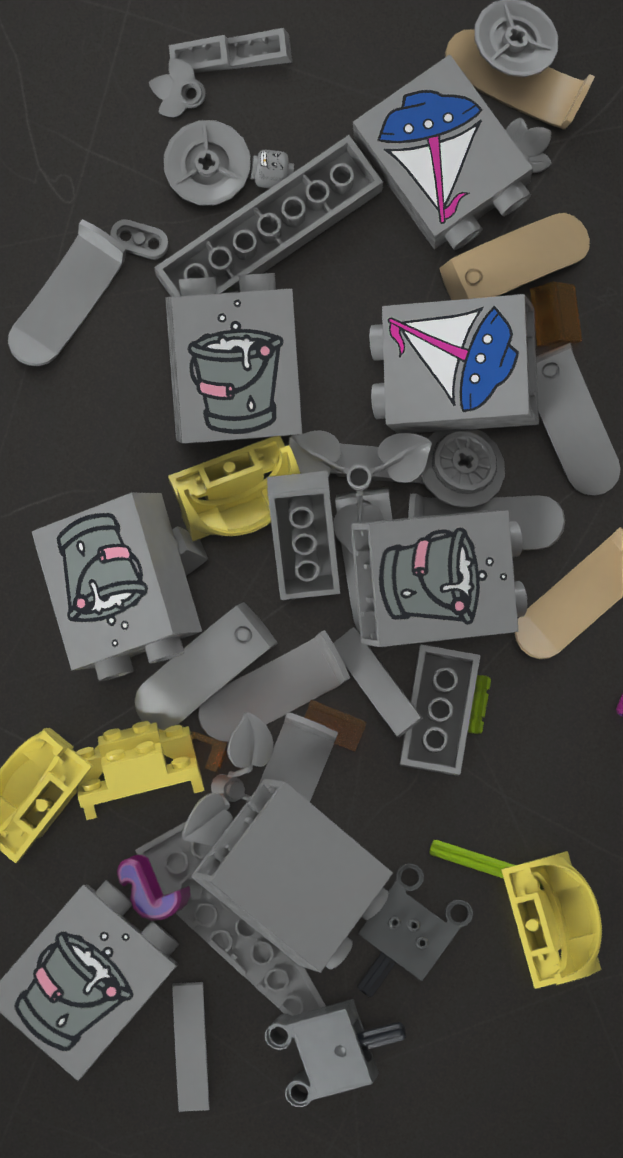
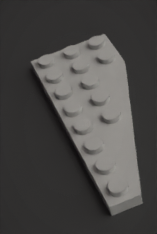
[135,821,326,1016]

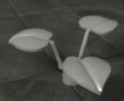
[289,430,432,556]
[182,712,309,845]

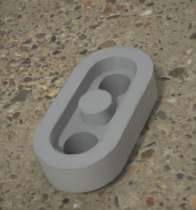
[110,219,169,259]

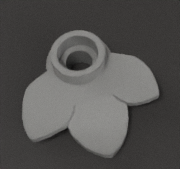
[149,58,206,117]
[506,118,551,173]

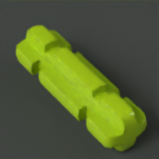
[468,675,491,734]

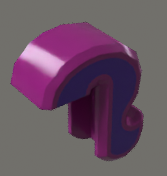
[117,855,191,921]

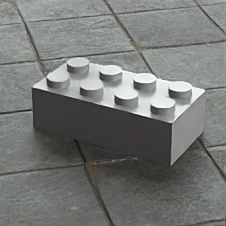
[267,471,340,600]
[399,645,481,776]

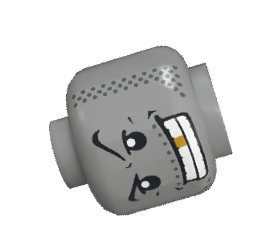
[250,149,294,188]

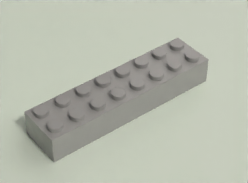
[154,135,383,297]

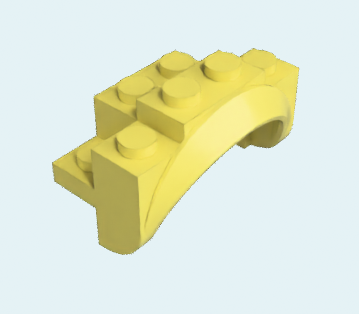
[168,436,300,541]
[76,721,204,820]
[0,728,93,863]
[501,851,602,989]

